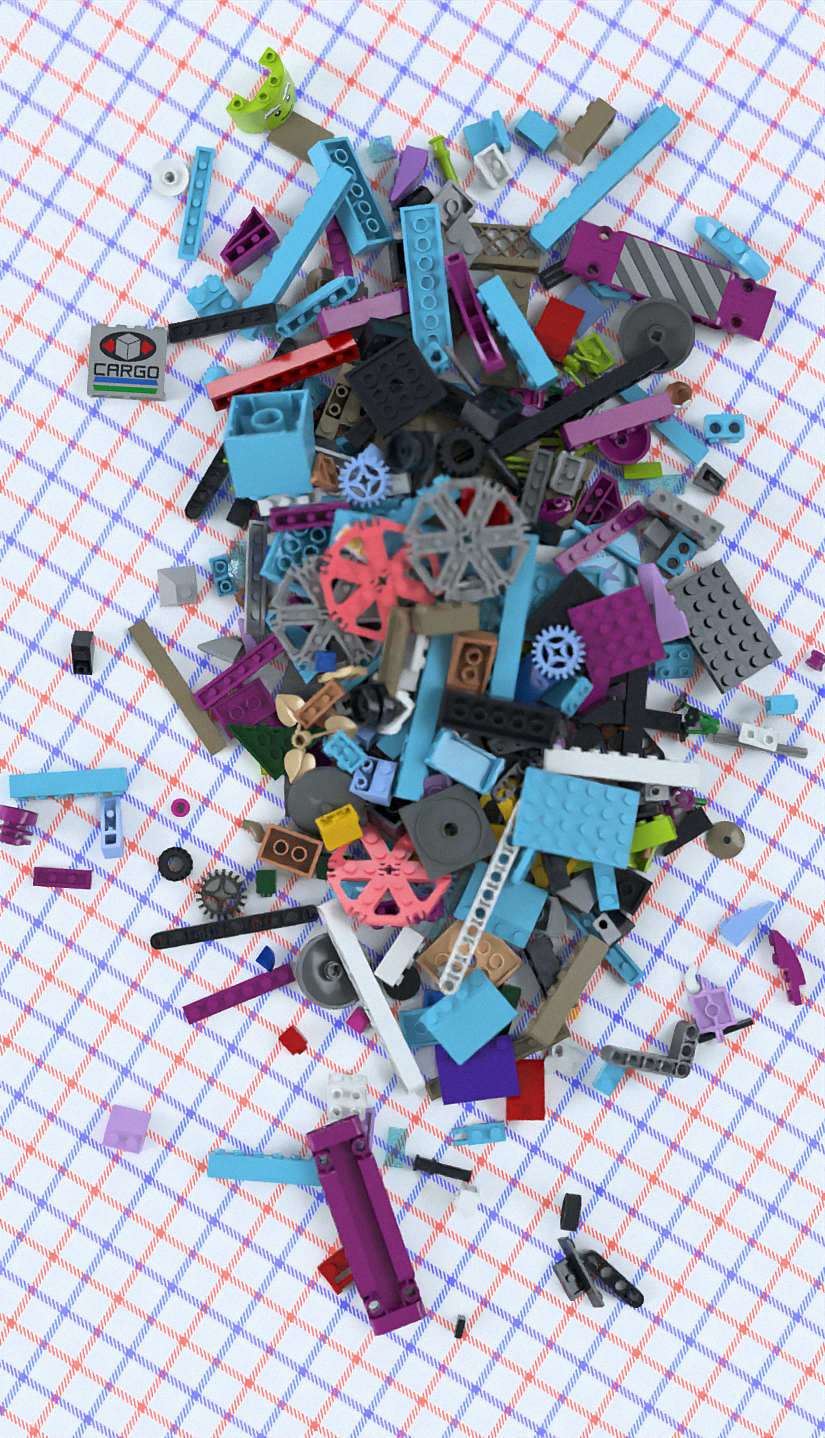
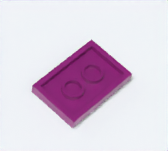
[210,677,277,740]

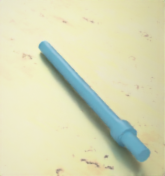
[571,520,668,584]

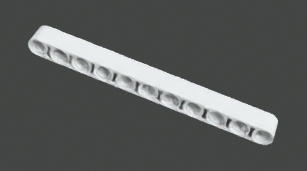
[439,797,521,995]
[317,898,425,1096]

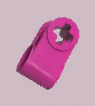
[510,388,546,411]

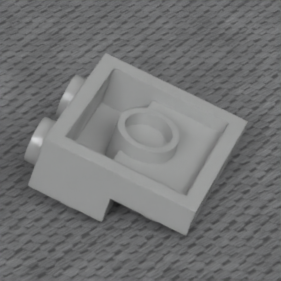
[429,179,478,232]

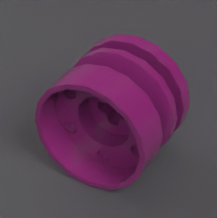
[0,805,38,846]

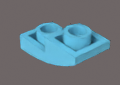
[209,553,238,597]

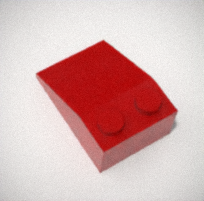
[533,296,586,364]
[505,1059,545,1121]

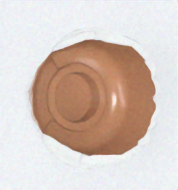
[664,379,693,410]

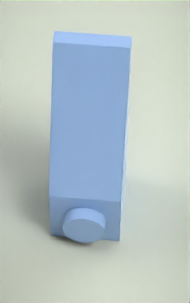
[100,796,124,859]
[717,900,775,947]

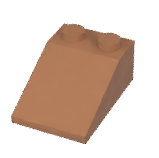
[446,630,498,692]

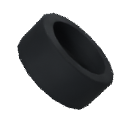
[560,1193,582,1232]

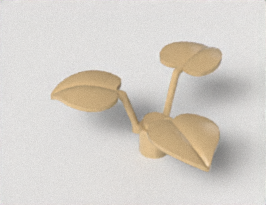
[276,694,358,784]

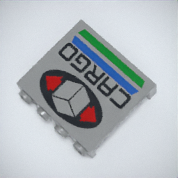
[87,323,169,402]
[644,486,726,551]

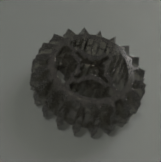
[195,869,248,921]

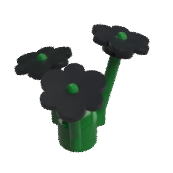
[673,693,720,742]

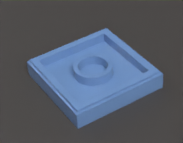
[563,282,608,337]

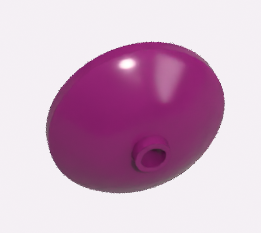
[596,427,651,466]

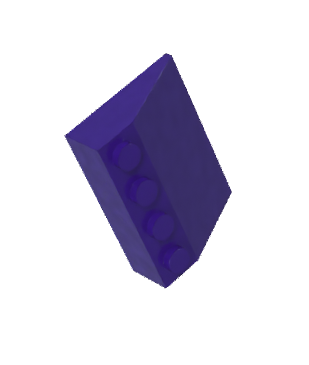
[434,1034,520,1105]

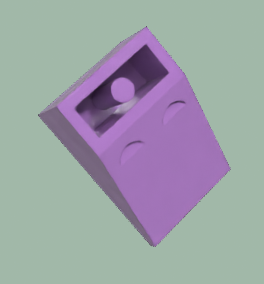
[388,144,429,210]

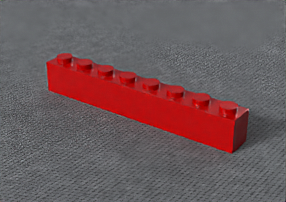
[205,330,360,412]

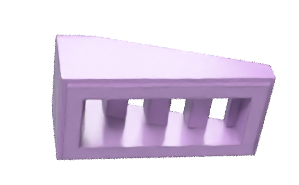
[237,617,259,654]

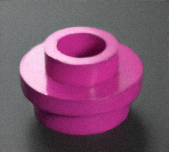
[171,798,190,817]

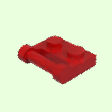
[317,1247,354,1295]

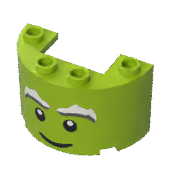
[226,46,296,134]

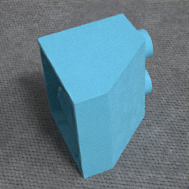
[223,389,316,501]

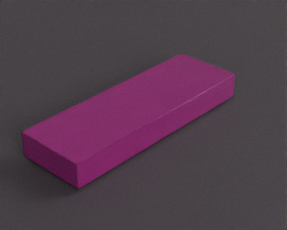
[33,867,93,890]

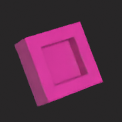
[345,1007,370,1035]

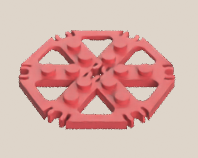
[319,517,444,642]
[327,819,452,926]

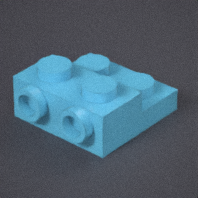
[186,274,241,317]

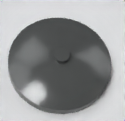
[618,297,695,374]
[288,766,365,837]
[296,932,372,1010]

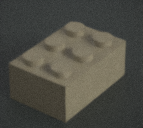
[561,97,617,167]
[410,600,480,637]

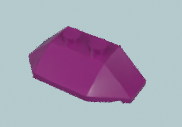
[569,471,623,529]

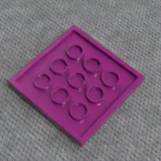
[567,584,666,684]

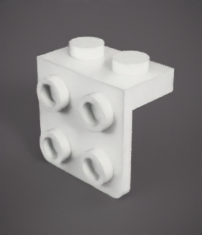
[375,689,416,735]
[326,1072,367,1121]

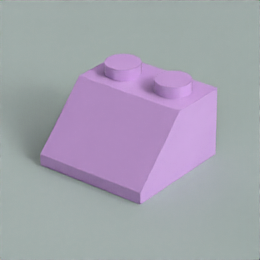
[102,1104,152,1155]

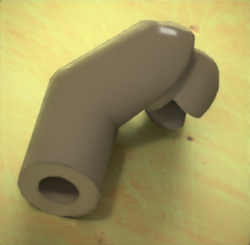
[241,819,265,843]

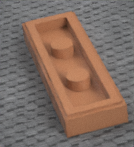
[293,677,347,729]

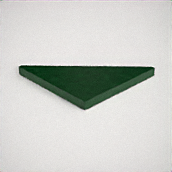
[225,724,327,781]

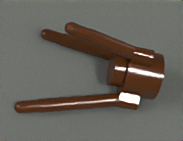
[595,723,628,751]

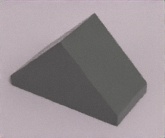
[692,462,727,496]

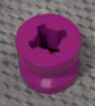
[805,649,825,672]

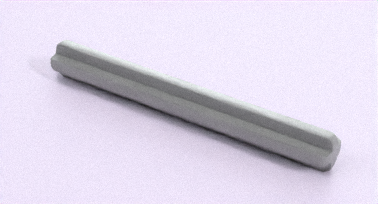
[713,733,808,759]

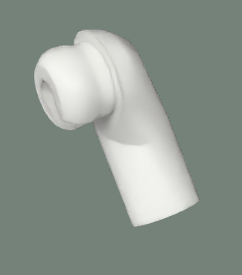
[684,963,700,993]

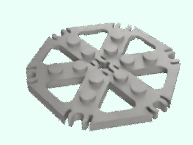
[403,477,531,601]
[269,553,383,673]

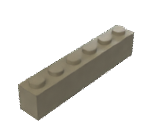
[526,934,610,1046]

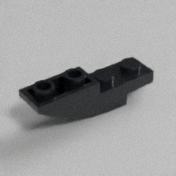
[540,851,571,892]

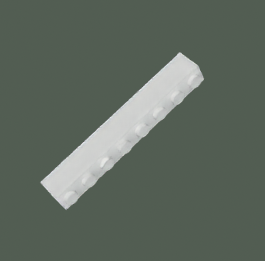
[258,471,412,516]
[543,745,701,789]

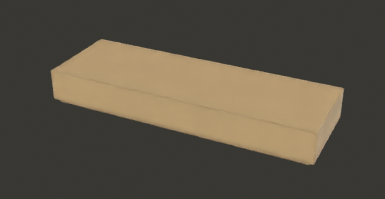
[318,666,368,684]

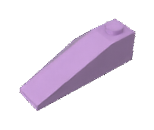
[637,563,690,643]

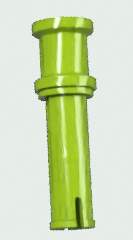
[428,135,461,187]

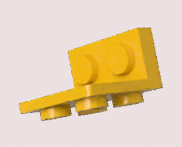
[315,804,363,851]

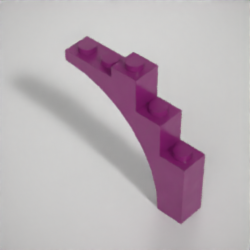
[443,251,506,373]

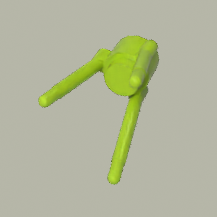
[562,353,599,388]

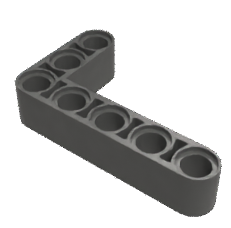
[600,1020,700,1079]

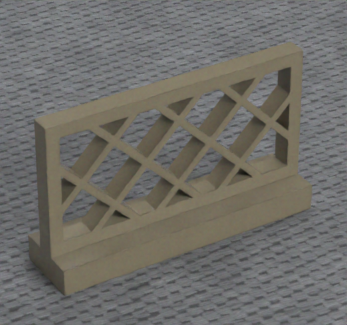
[469,222,540,275]
[377,605,411,697]

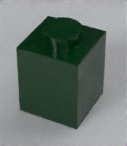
[256,870,277,897]

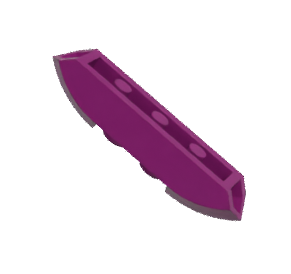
[325,214,354,279]

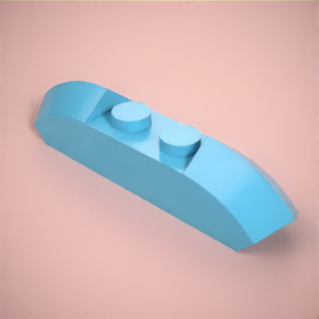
[694,215,770,281]
[276,276,358,338]

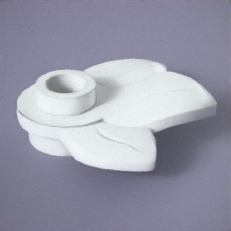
[544,1041,582,1078]

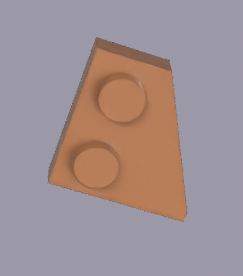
[310,453,342,494]

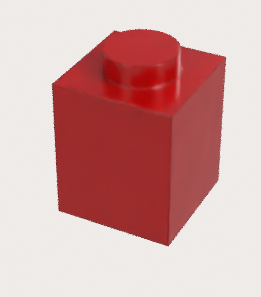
[278,1024,308,1056]

